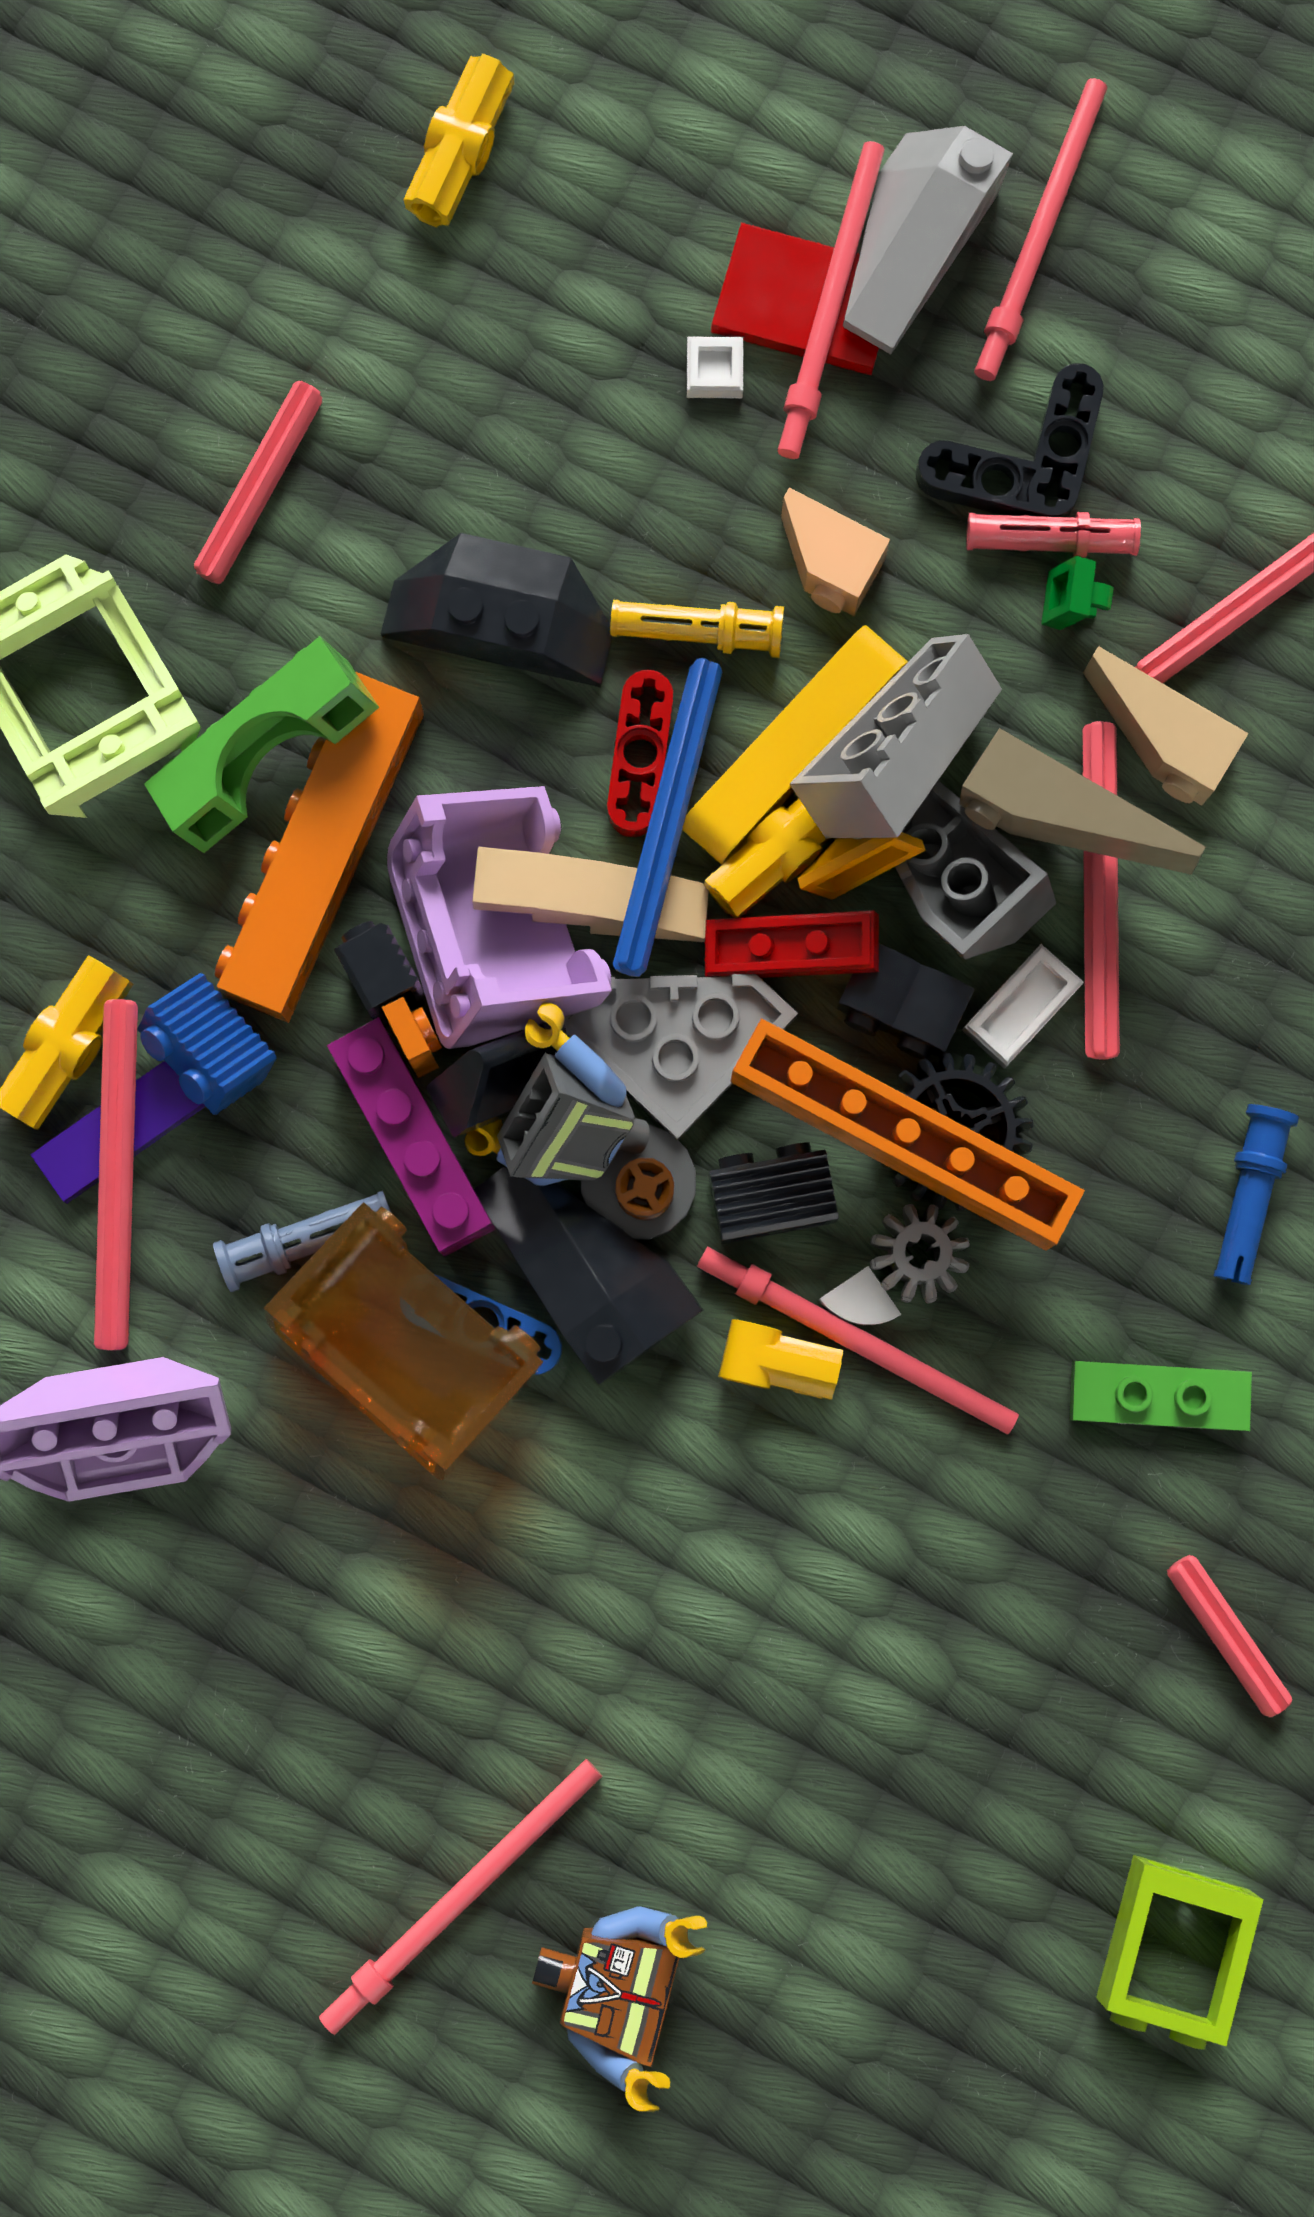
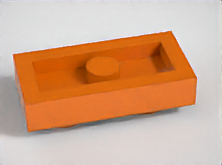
[382,997,442,1078]

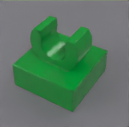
[1041,556,1114,630]

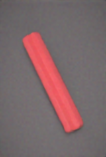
[1167,1555,1292,1718]

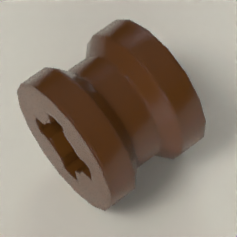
[615,1157,674,1221]

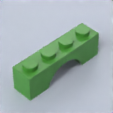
[144,636,379,853]

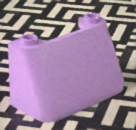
[387,786,612,1049]

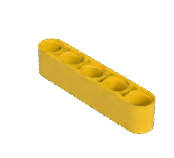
[682,625,908,865]

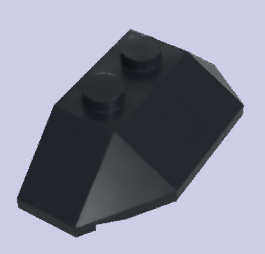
[381,533,613,688]

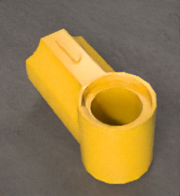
[718,1319,843,1400]

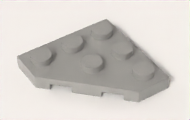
[564,974,798,1140]

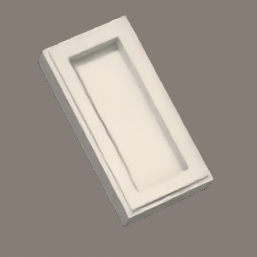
[962,944,1084,1069]

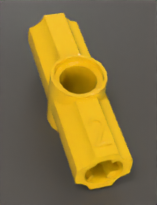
[404,54,515,228]
[704,798,830,918]
[0,955,134,1130]

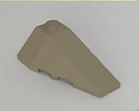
[959,728,1206,875]

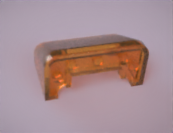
[264,1202,543,1481]

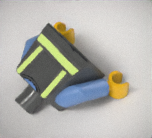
[465,1002,649,1186]

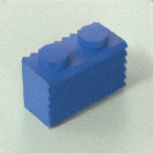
[137,973,277,1115]

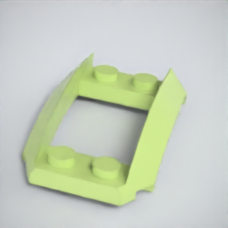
[0,555,201,818]

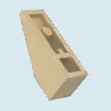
[1083,646,1248,805]

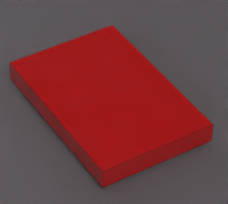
[711,223,879,376]

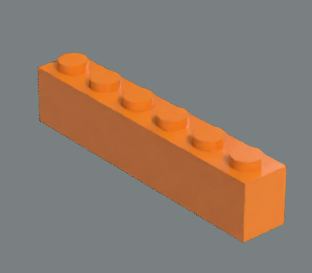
[214,672,424,1023]
[730,1018,1085,1251]

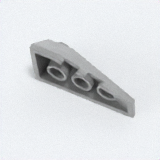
[843,126,1013,355]

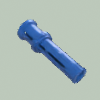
[1213,1104,1299,1285]

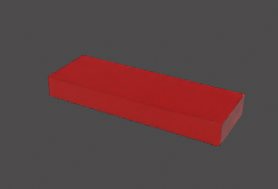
[705,910,879,978]

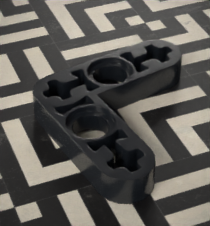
[916,363,1104,517]

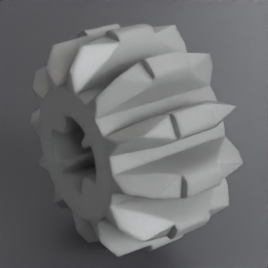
[870,1204,970,1303]

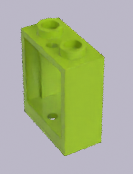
[1096,1855,1263,2050]

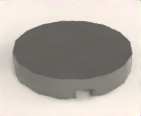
[581,1125,696,1240]

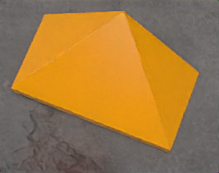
[797,832,925,900]

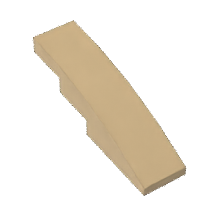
[472,847,709,942]

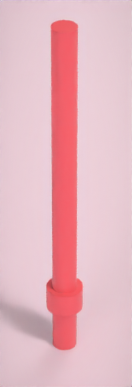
[974,78,1107,381]
[777,141,885,459]
[697,1246,1019,1435]
[319,1759,603,2035]

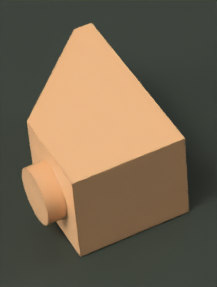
[781,487,890,616]

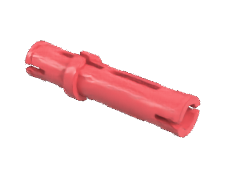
[966,512,1141,558]

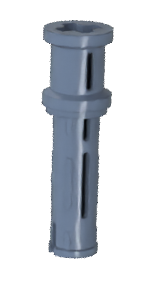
[213,1191,395,1292]

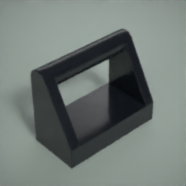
[426,1022,567,1138]

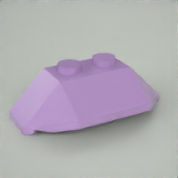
[0,1357,231,1502]

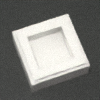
[687,337,743,398]

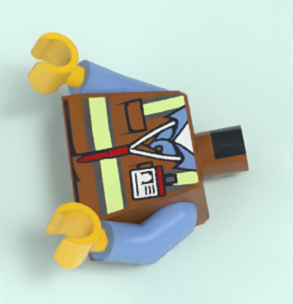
[532,1906,707,2112]

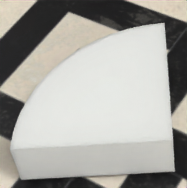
[819,1266,901,1325]

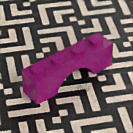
[327,1017,496,1257]

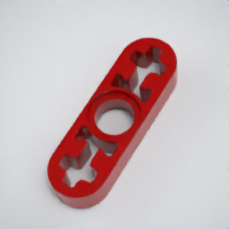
[607,670,673,837]

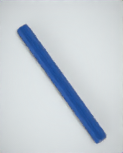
[613,658,722,977]

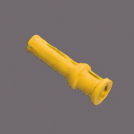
[610,600,784,658]

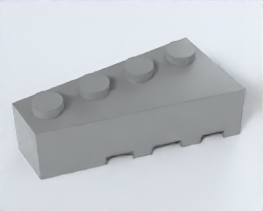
[790,634,1002,839]

